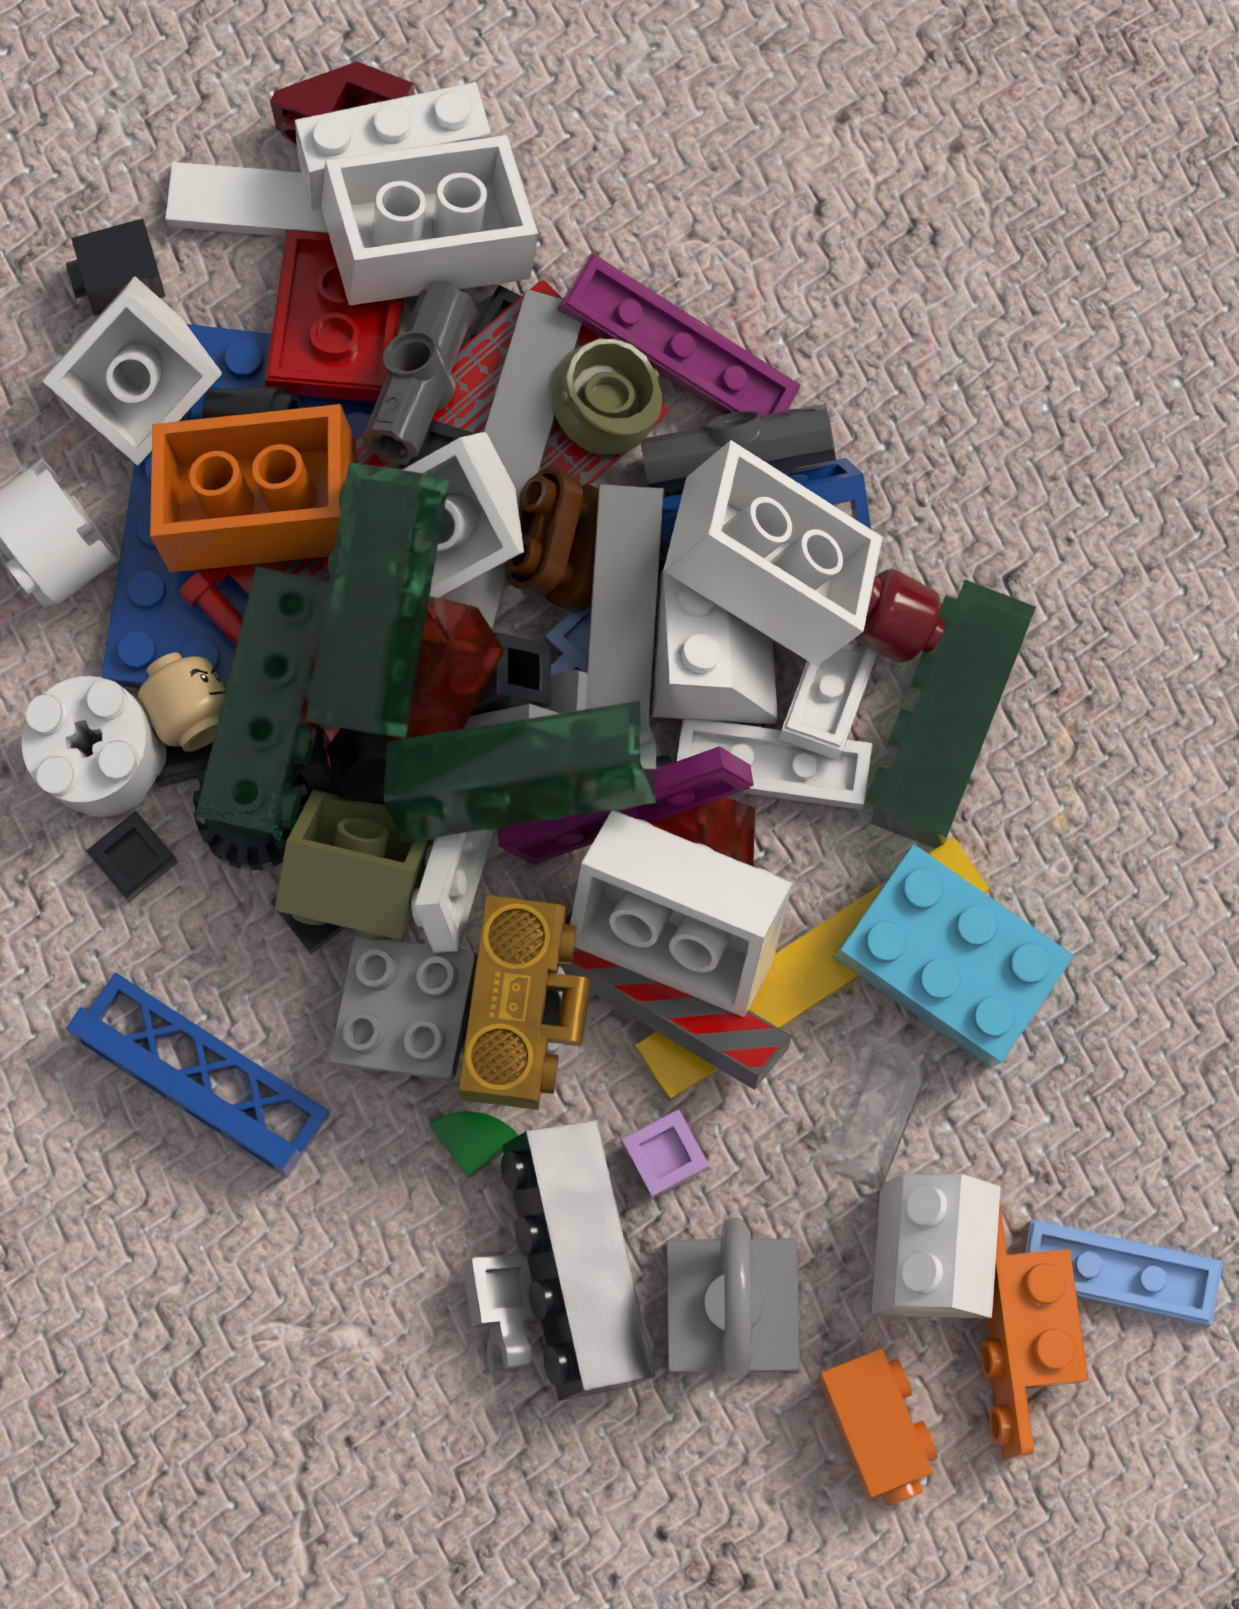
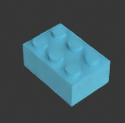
[833,844,1074,1068]

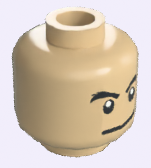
[137,652,233,752]

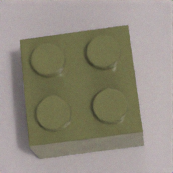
[274,789,438,941]

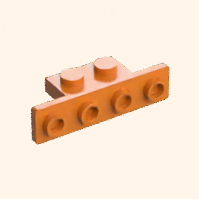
[980,1203,1088,1460]

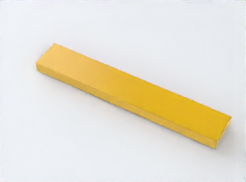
[634,837,990,1102]

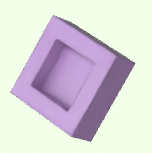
[621,1109,709,1200]

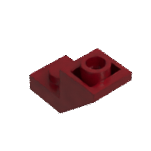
[270,61,415,145]

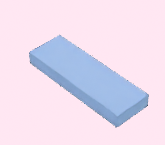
[1023,1219,1224,1327]

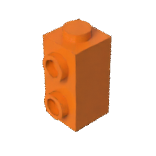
[817,1348,938,1507]

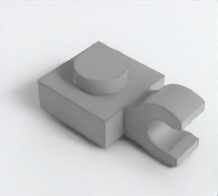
[462,1253,537,1374]

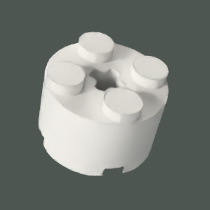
[0,458,118,609]
[21,676,167,817]

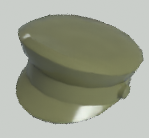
[551,339,662,455]

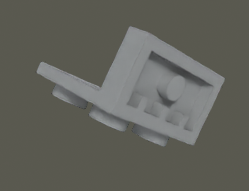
[329,935,478,1081]

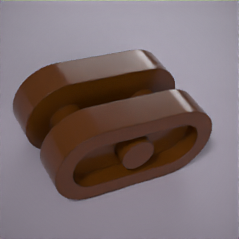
[505,467,598,613]

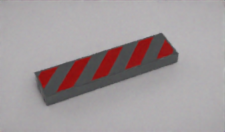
[559,912,792,1090]

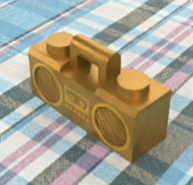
[459,895,591,1110]

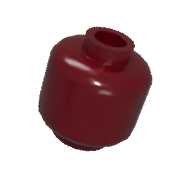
[855,568,945,663]

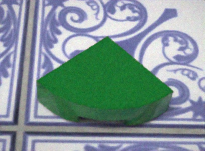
[429,1111,519,1179]

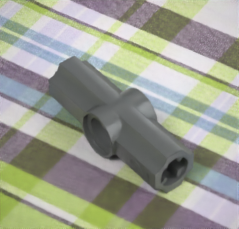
[362,282,476,465]
[641,404,836,494]

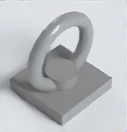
[666,1217,800,1378]

